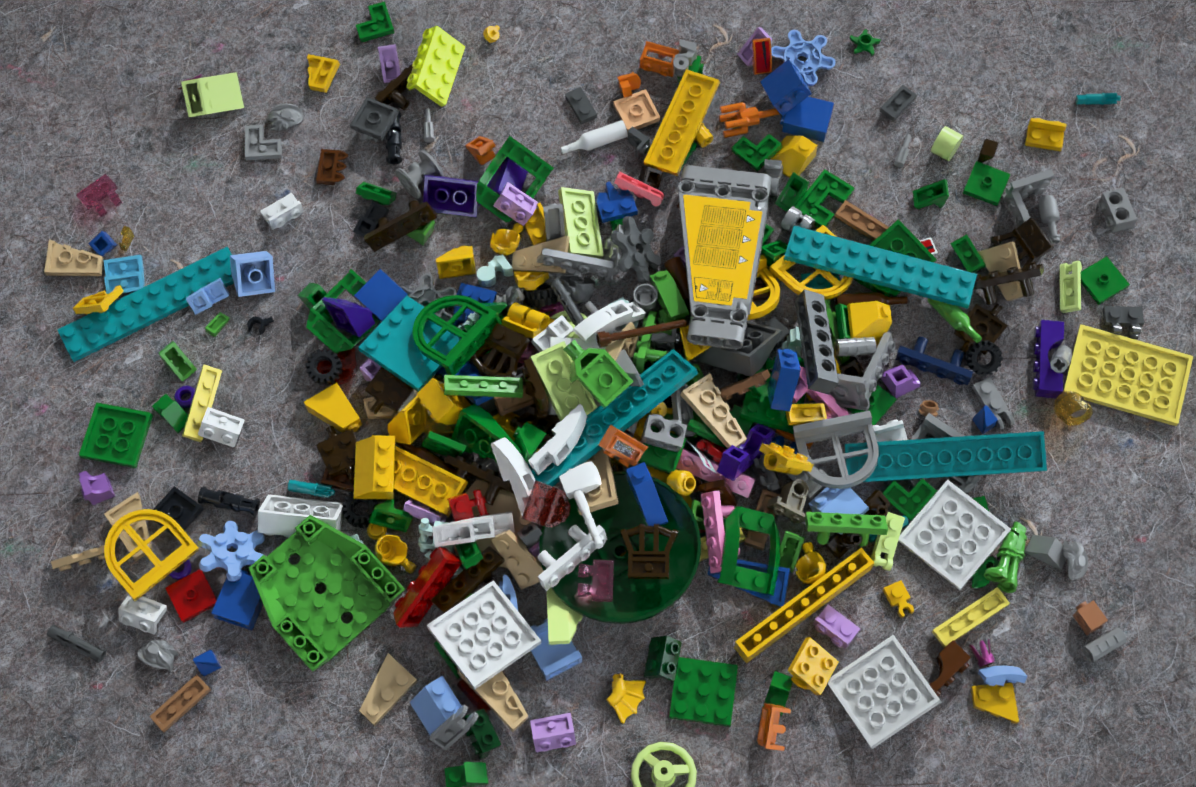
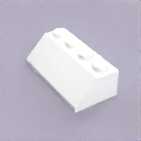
[258,494,344,538]

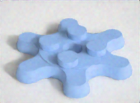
[771,30,835,86]
[198,521,265,582]

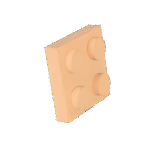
[613,89,660,133]

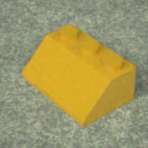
[354,435,395,500]

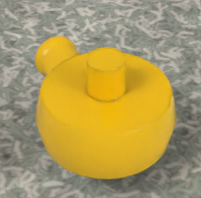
[483,25,500,43]
[650,402,673,417]

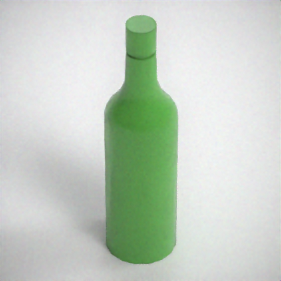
[928,298,982,343]

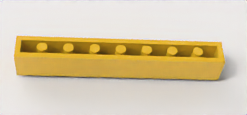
[734,547,874,664]

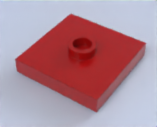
[165,569,217,623]

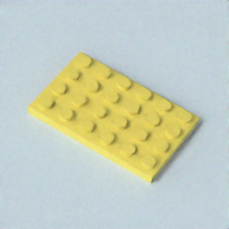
[1062,324,1193,426]

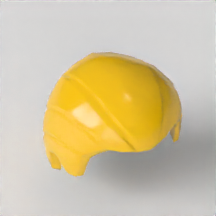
[490,223,524,256]
[374,535,416,574]
[795,542,826,584]

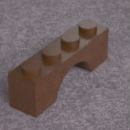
[929,640,971,697]

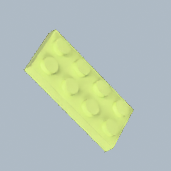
[558,187,604,259]
[529,341,598,422]

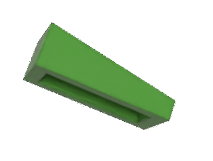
[205,312,230,337]

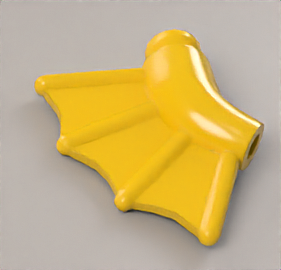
[606,673,646,724]

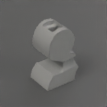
[673,39,697,77]
[765,159,783,196]

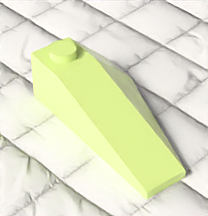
[547,588,583,645]

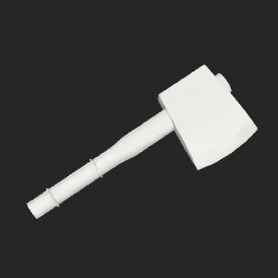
[559,461,603,549]

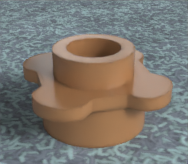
[919,400,939,417]

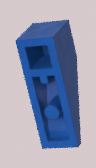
[626,462,668,526]

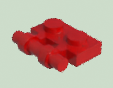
[697,439,726,463]
[447,489,490,522]

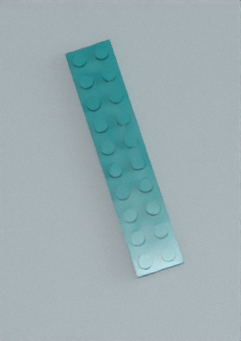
[784,226,977,309]
[57,246,234,362]
[528,349,698,493]
[844,431,1047,482]

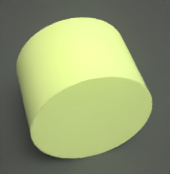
[931,126,963,161]

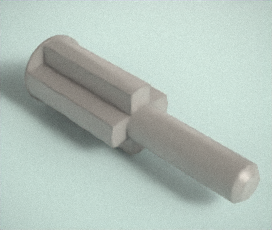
[423,108,435,143]
[894,134,911,168]

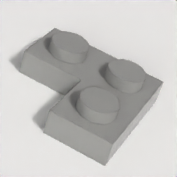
[245,125,282,161]

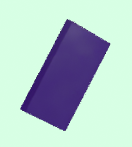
[487,151,528,195]
[423,175,480,218]

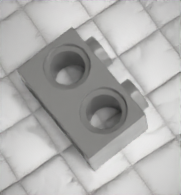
[1098,188,1137,233]
[640,414,687,452]

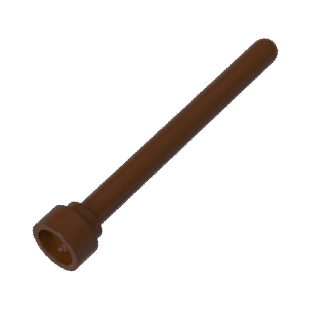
[596,319,688,348]

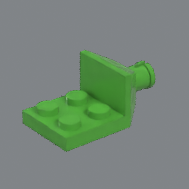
[563,339,634,408]

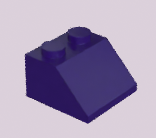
[321,297,375,337]

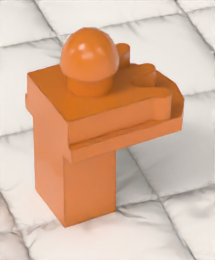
[617,72,641,98]

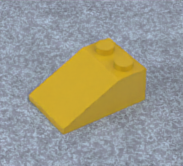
[417,378,471,425]

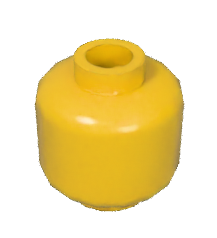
[666,470,696,496]

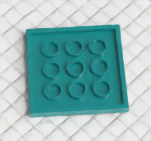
[358,295,461,392]

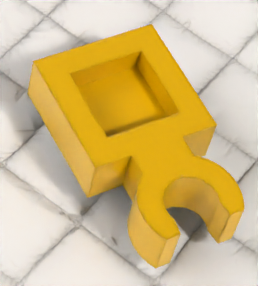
[883,580,914,618]

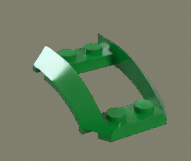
[476,136,554,223]
[306,269,380,353]
[717,506,780,596]

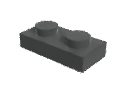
[880,85,917,122]
[565,87,597,125]

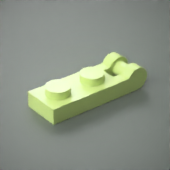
[1060,261,1082,313]
[871,512,905,571]

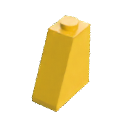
[304,383,362,433]

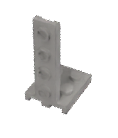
[1002,169,1055,264]
[543,204,582,284]
[537,224,625,281]
[830,332,895,411]

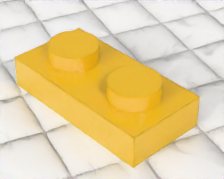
[786,403,827,425]

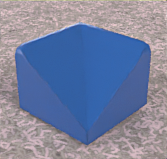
[88,231,117,257]
[972,405,998,434]
[193,650,221,676]

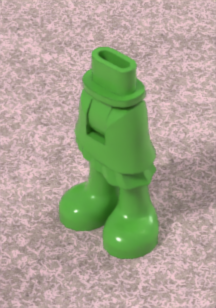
[984,522,1027,593]

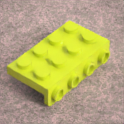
[406,25,465,107]

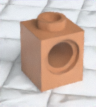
[1073,600,1108,636]

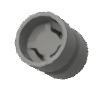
[781,206,815,232]
[633,284,658,317]

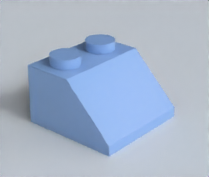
[230,251,275,297]
[808,487,869,535]
[409,675,462,735]

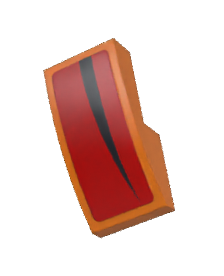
[752,38,772,75]

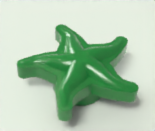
[849,29,881,56]

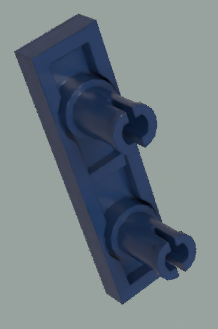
[895,336,973,386]

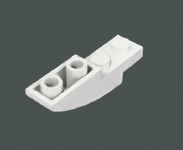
[573,300,646,342]
[528,404,587,475]
[491,437,540,518]

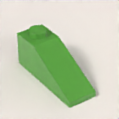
[650,270,689,320]

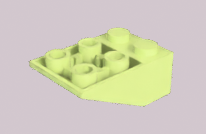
[181,72,244,117]

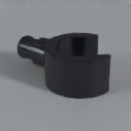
[247,316,274,335]

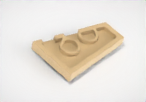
[512,235,570,274]
[44,239,104,276]
[978,242,1023,301]
[104,492,153,561]
[491,530,543,590]
[51,545,105,572]
[359,653,418,726]

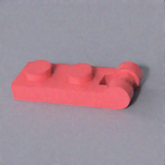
[614,172,664,207]

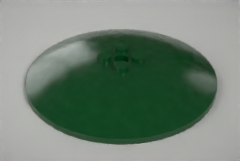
[539,471,701,624]

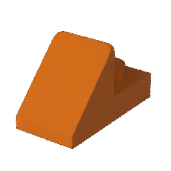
[465,136,496,165]

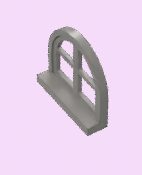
[793,411,879,489]
[907,413,982,494]

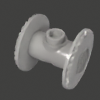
[395,150,444,199]

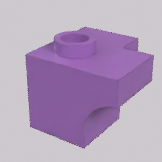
[881,364,921,398]
[79,471,115,505]

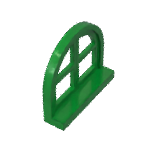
[413,295,501,375]

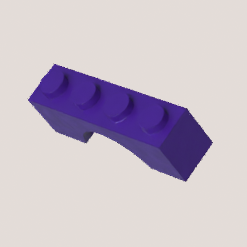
[1033,320,1064,399]
[717,423,776,481]

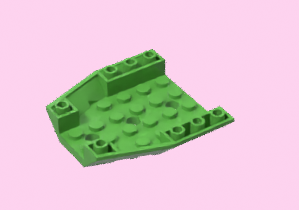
[249,515,405,672]

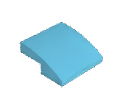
[103,255,145,294]

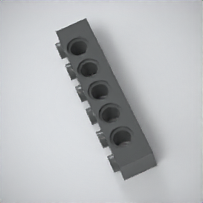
[795,289,839,395]

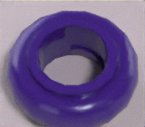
[174,386,195,408]
[169,559,192,580]

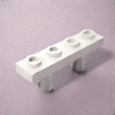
[537,525,607,591]

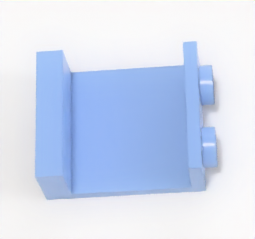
[531,618,582,681]

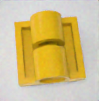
[501,302,554,338]
[759,442,814,475]
[787,637,839,696]

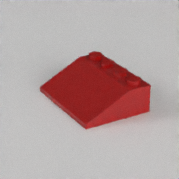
[393,547,462,627]

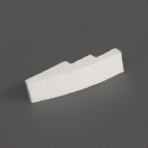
[432,511,515,547]

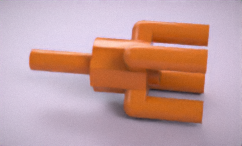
[719,102,779,138]

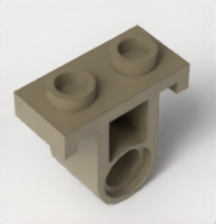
[767,479,809,524]

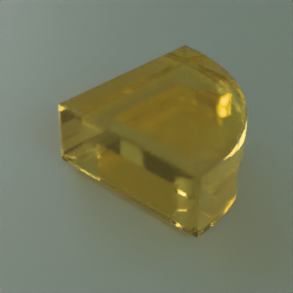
[119,226,134,251]

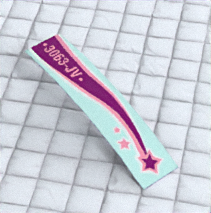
[686,439,717,474]

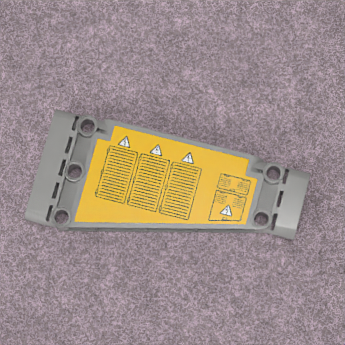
[678,165,772,349]

